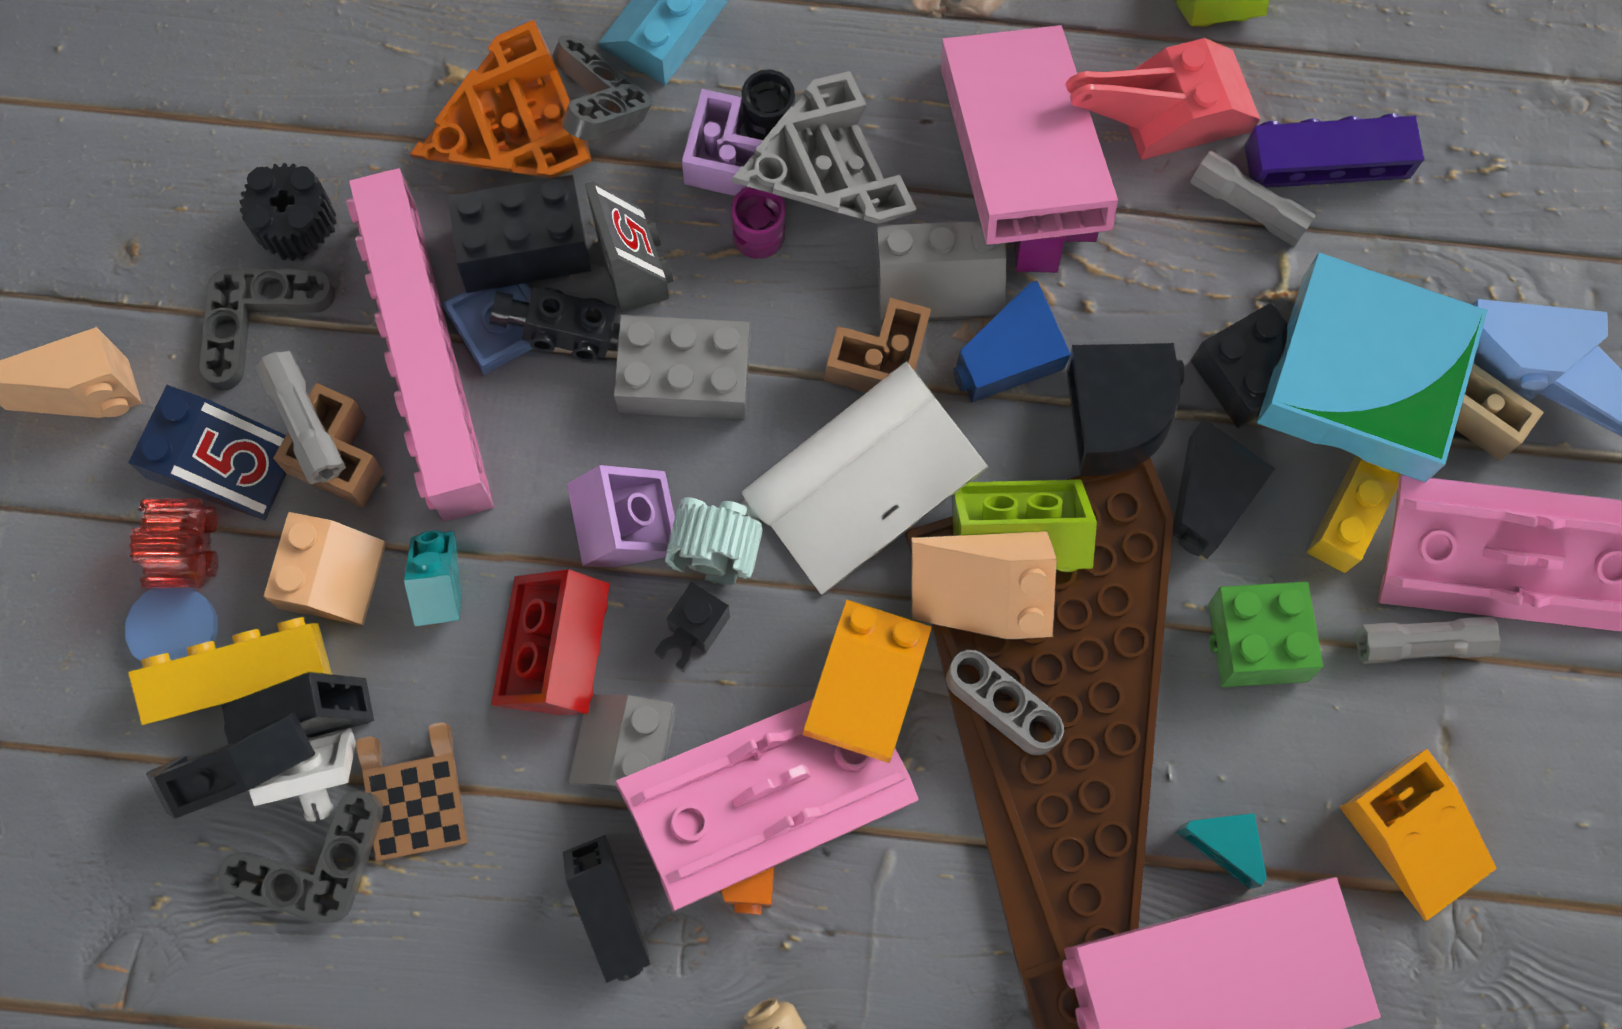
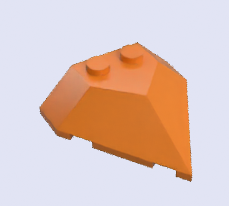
[410,19,592,178]

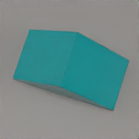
[1176,813,1267,889]

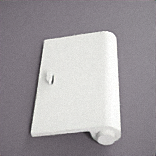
[740,361,989,595]

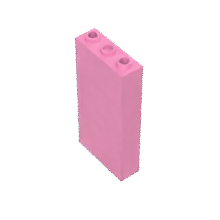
[941,25,1118,245]
[1062,877,1381,1029]

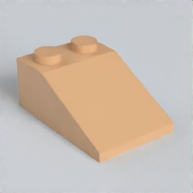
[0,327,142,418]
[911,531,1057,639]

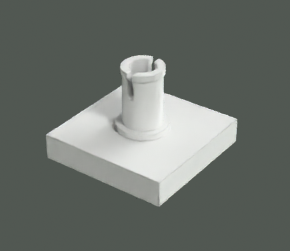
[249,728,356,822]

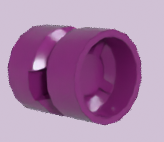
[731,187,785,259]

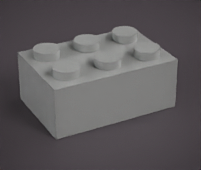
[614,315,750,420]

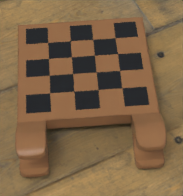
[356,722,468,862]

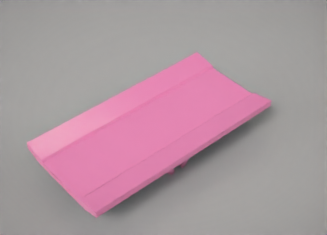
[1377,474,1622,632]
[615,699,919,912]

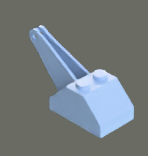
[1472,299,1622,436]

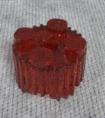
[130,499,218,588]

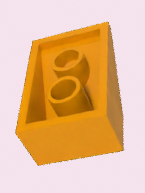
[802,600,932,763]

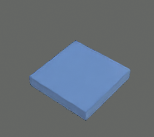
[441,283,533,376]

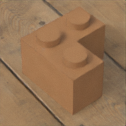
[824,298,931,393]
[273,383,384,509]

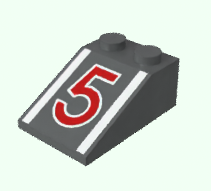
[585,181,673,313]

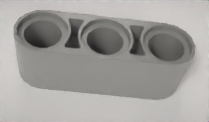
[946,650,1064,756]

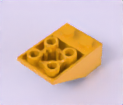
[1339,749,1497,921]

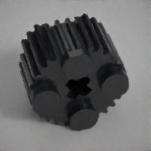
[239,163,337,261]

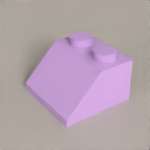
[567,465,675,568]

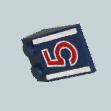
[128,385,287,521]

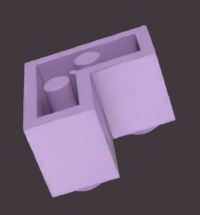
[682,89,763,196]

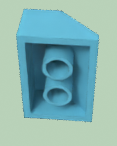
[598,0,729,86]

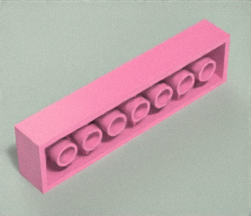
[346,168,494,522]

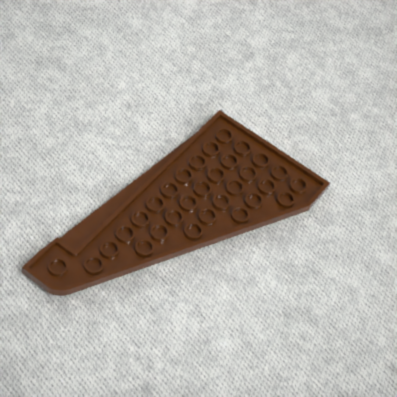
[904,458,1174,1029]

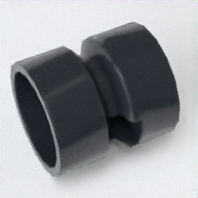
[741,69,795,140]

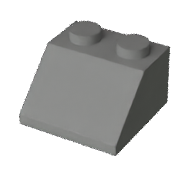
[569,695,676,793]

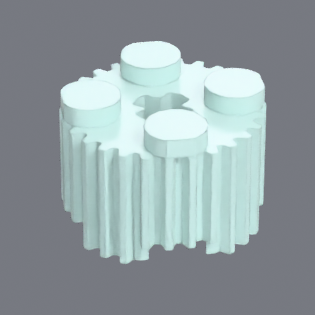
[665,497,763,585]

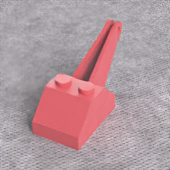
[1065,38,1260,160]

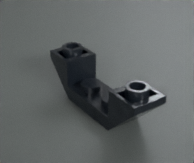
[146,713,315,819]

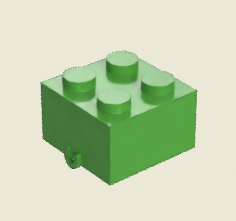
[1208,582,1324,687]

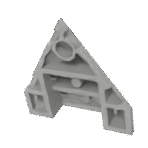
[731,71,917,224]

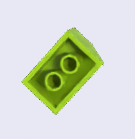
[952,479,1097,572]

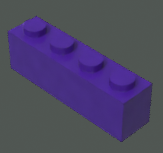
[1244,113,1425,188]

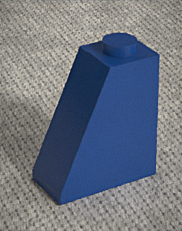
[953,280,1071,403]

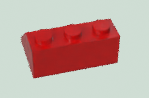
[491,569,610,715]

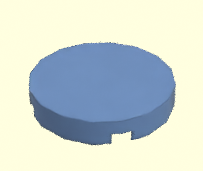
[125,583,218,662]

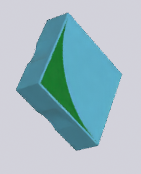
[1257,252,1488,483]

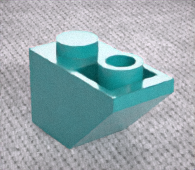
[404,530,462,626]

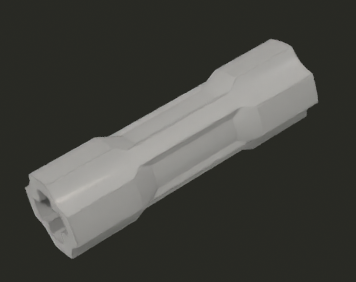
[1190,151,1316,247]
[254,351,346,484]
[1355,617,1501,664]

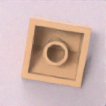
[263,512,386,626]

